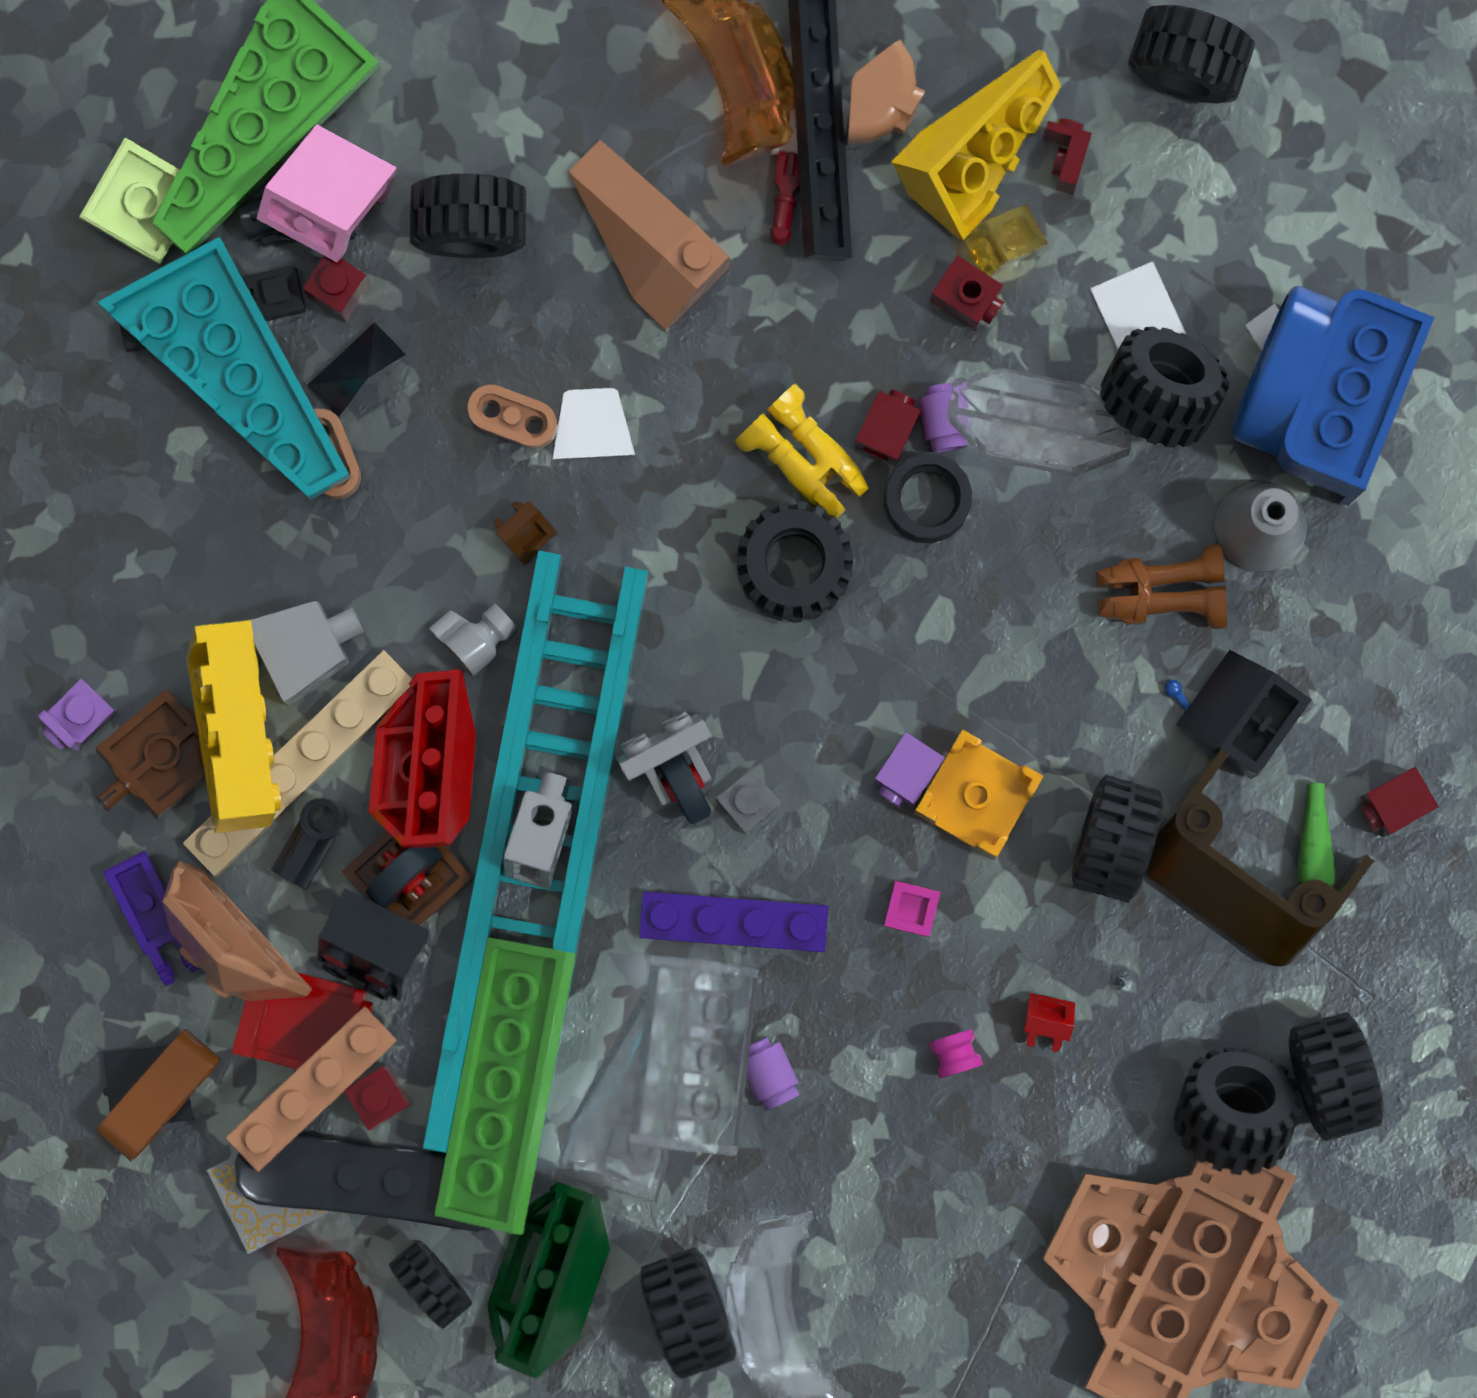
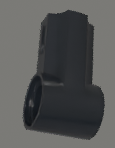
[271,798,348,890]

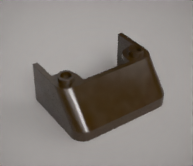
[1145,749,1375,967]

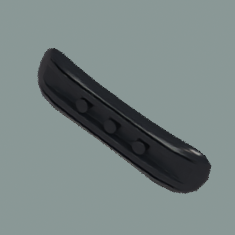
[235,1133,490,1232]

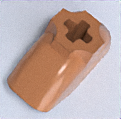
[848,40,925,145]

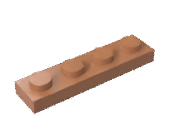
[225,1006,397,1172]

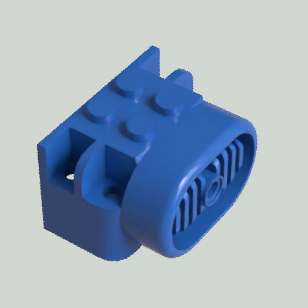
[1232,286,1434,506]

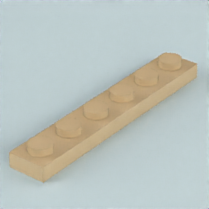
[183,650,412,877]

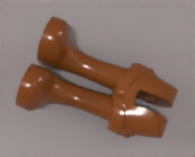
[1096,544,1227,630]

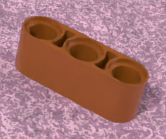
[96,1028,222,1162]

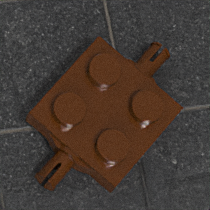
[95,689,206,820]

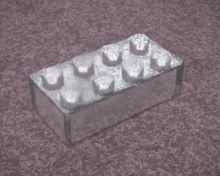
[628,955,759,1156]

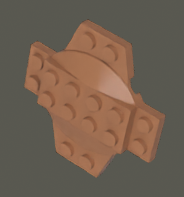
[1042,1160,1340,1398]

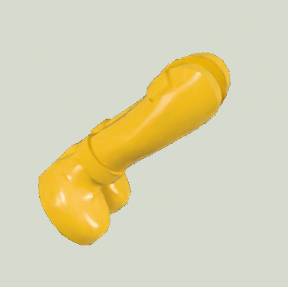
[734,383,869,519]

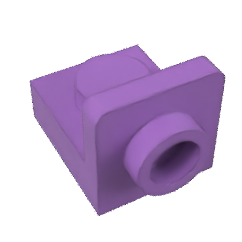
[38,679,116,751]

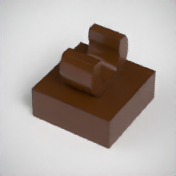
[494,501,557,565]

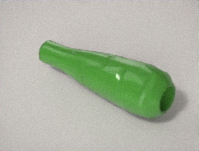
[1297,783,1335,888]

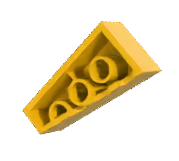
[186,620,281,834]

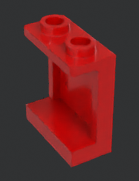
[231,972,374,1069]

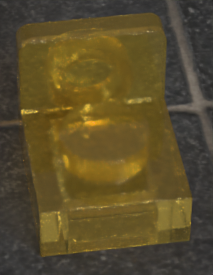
[966,204,1048,277]

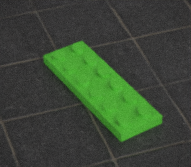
[435,937,576,1235]

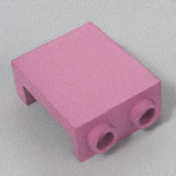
[257,125,397,262]

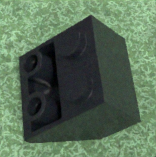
[1176,650,1312,779]
[318,888,429,1001]

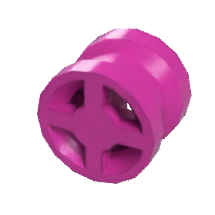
[928,1029,984,1079]

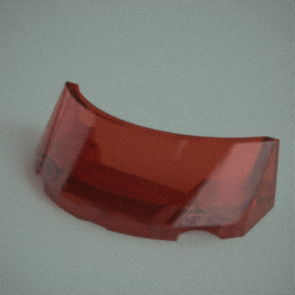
[276,1246,379,1398]

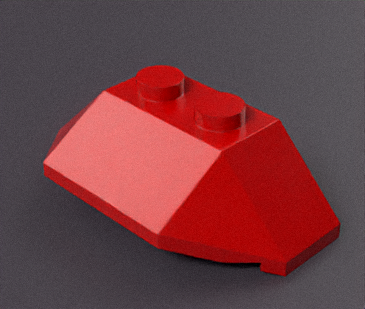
[369,669,476,849]

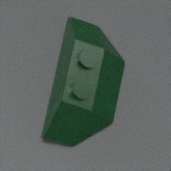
[487,1182,610,1379]

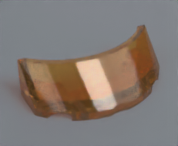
[661,0,795,167]

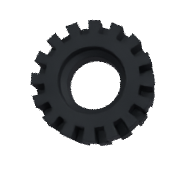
[389,1240,473,1329]

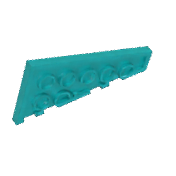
[97,237,351,500]

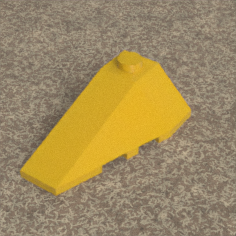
[891,50,1061,240]

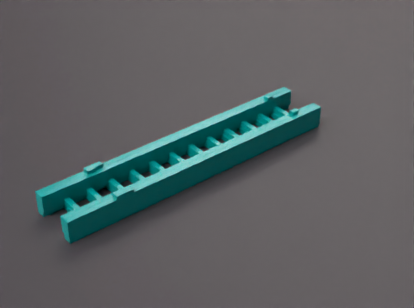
[423,550,649,1168]

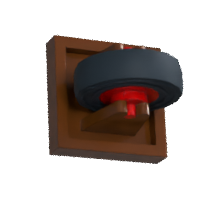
[341,831,474,926]

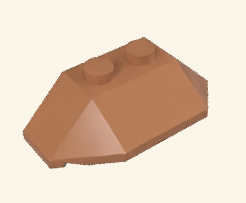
[162,860,312,1001]

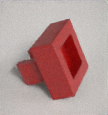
[1024,993,1075,1052]

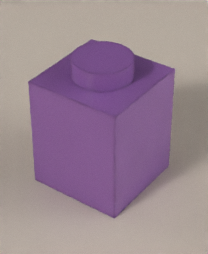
[874,732,945,808]

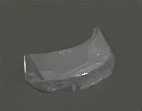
[725,1211,846,1398]

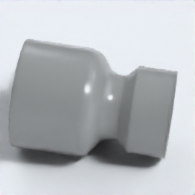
[429,603,519,677]

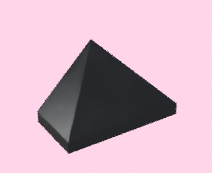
[308,322,407,418]

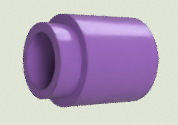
[918,383,970,453]
[738,1037,799,1110]

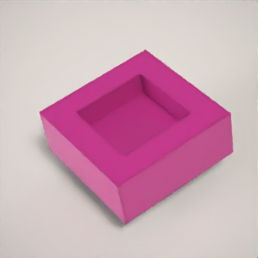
[884,881,941,938]

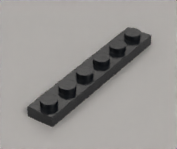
[788,0,852,261]

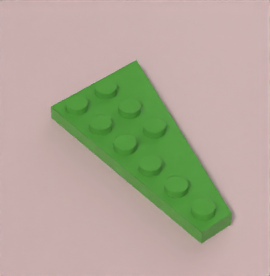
[153,0,379,255]

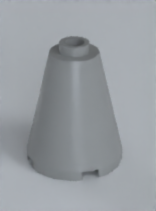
[1214,480,1307,573]

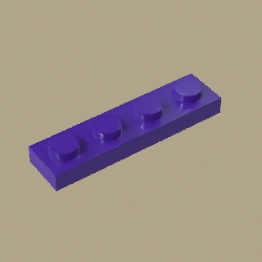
[639,891,828,953]

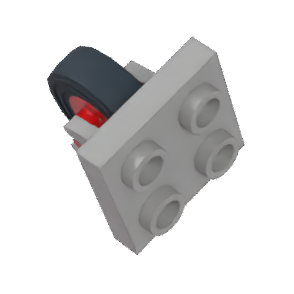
[615,711,712,825]

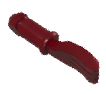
[770,150,800,246]

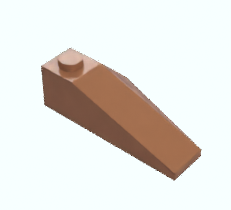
[568,140,730,332]

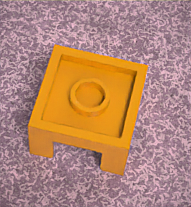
[913,729,1044,860]

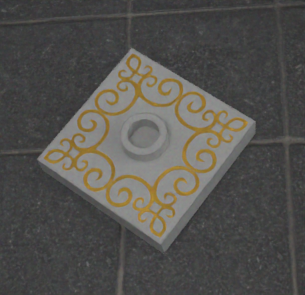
[207,1154,332,1254]

